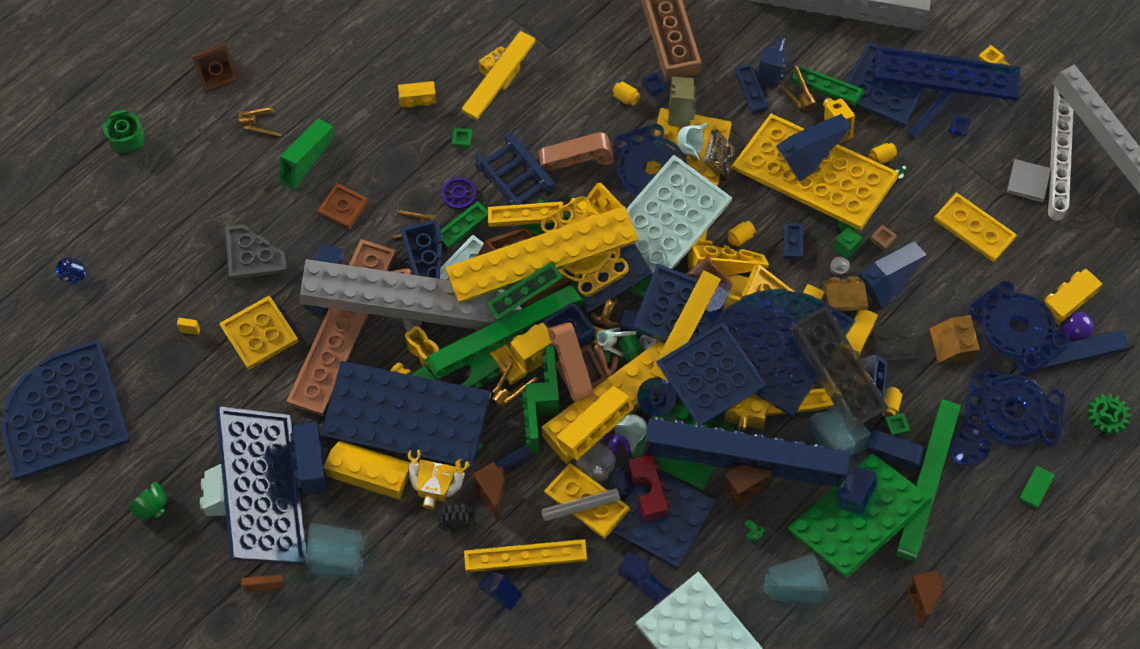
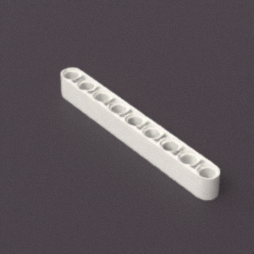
[1048,87,1073,220]

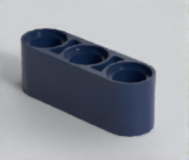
[865,431,926,470]

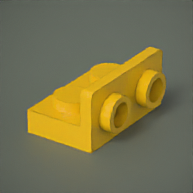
[398,81,436,107]

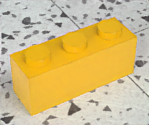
[1042,269,1102,325]

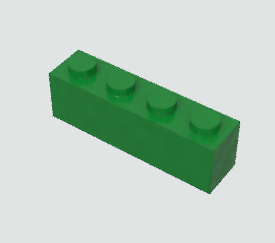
[486,261,563,320]

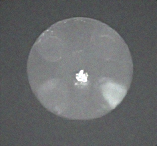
[576,442,616,482]

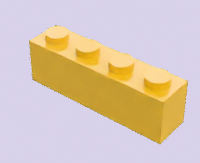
[557,386,634,460]

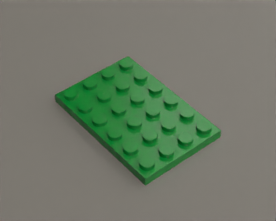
[788,453,931,578]

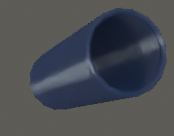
[495,445,533,473]

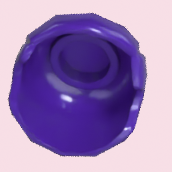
[1062,312,1094,341]

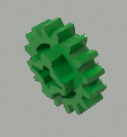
[1086,394,1131,436]

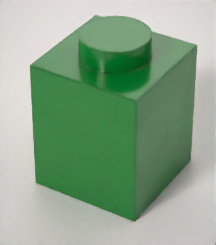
[833,227,862,260]

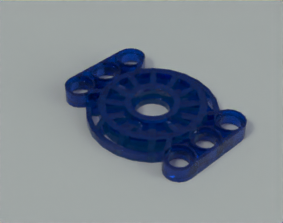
[613,124,687,196]
[968,281,1069,373]
[964,373,1065,446]

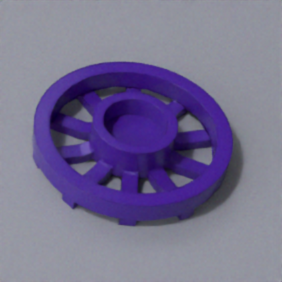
[442,177,476,210]

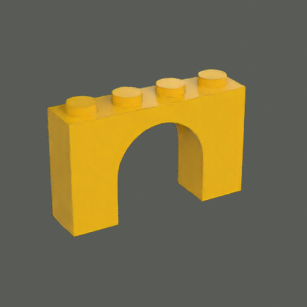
[790,284,878,360]

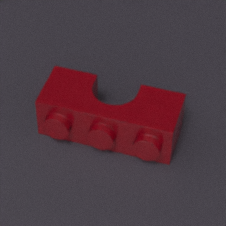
[628,455,670,522]

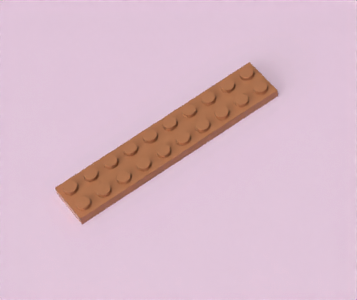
[286,239,396,416]

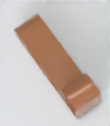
[538,132,614,171]
[548,323,594,402]

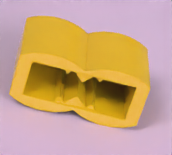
[405,326,439,370]

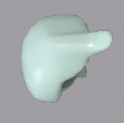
[677,123,707,160]
[614,414,647,453]

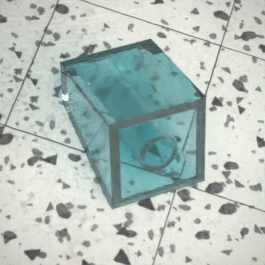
[808,403,871,457]
[306,523,366,577]
[762,553,829,604]

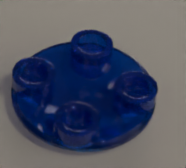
[950,427,990,466]

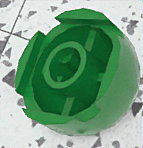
[127,481,168,520]

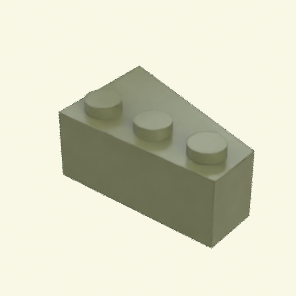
[668,76,697,127]

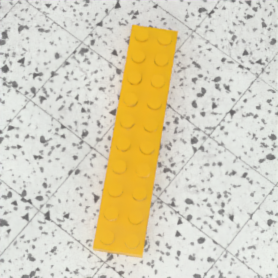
[445,206,639,304]

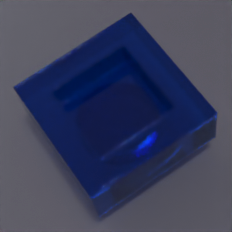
[642,72,667,96]
[948,114,972,138]

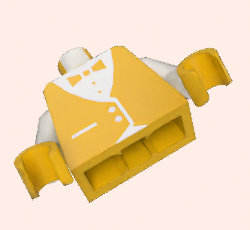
[408,450,469,510]

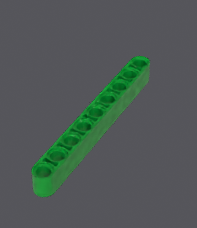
[425,285,584,378]
[895,399,961,563]

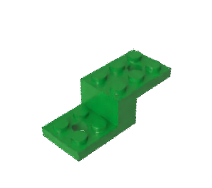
[522,346,559,454]

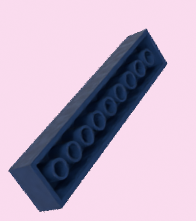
[643,417,850,488]

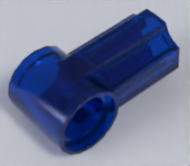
[640,575,674,606]

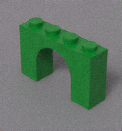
[411,333,500,389]

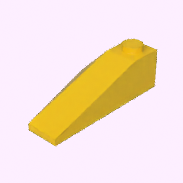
[688,239,769,276]

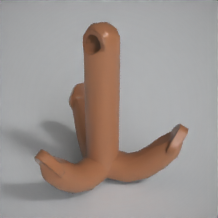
[594,344,618,378]

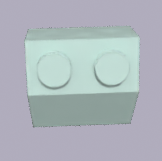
[200,464,226,516]

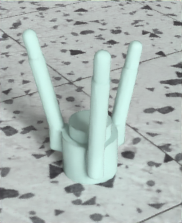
[597,327,637,358]

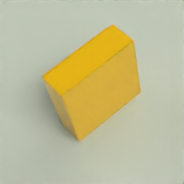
[177,318,200,335]

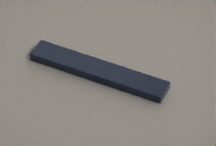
[1013,330,1130,375]

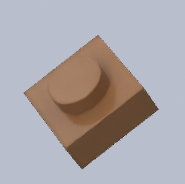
[870,224,897,251]

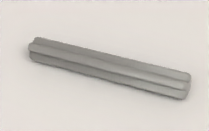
[542,489,620,521]

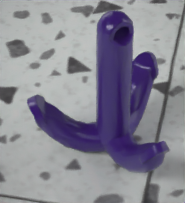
[598,432,630,470]

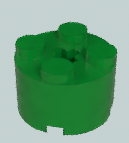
[103,110,144,154]

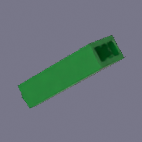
[279,119,333,190]

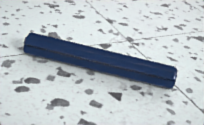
[907,86,955,140]

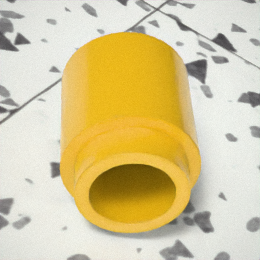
[612,81,640,106]
[868,143,897,164]
[727,221,756,247]
[883,387,903,417]

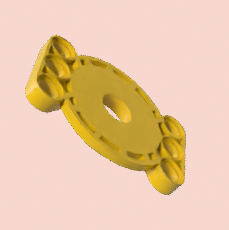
[541,196,629,297]

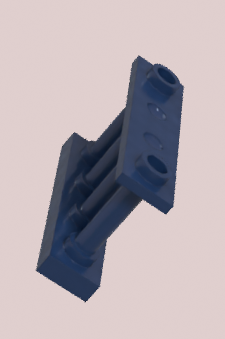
[475,132,555,206]

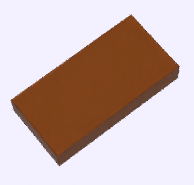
[241,575,285,592]

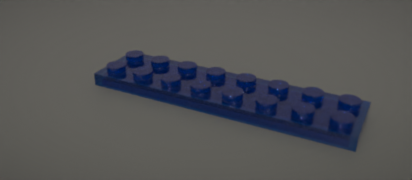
[873,46,1020,101]

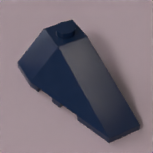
[776,114,852,182]
[400,219,442,279]
[859,241,927,310]

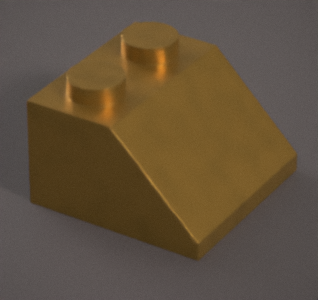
[823,276,868,312]
[929,315,980,364]

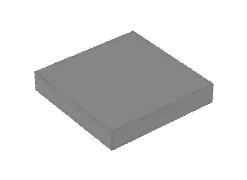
[1006,159,1051,202]

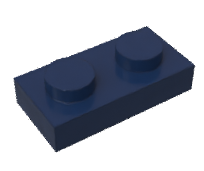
[783,222,803,260]

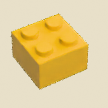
[511,323,556,374]

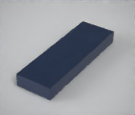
[734,63,769,115]

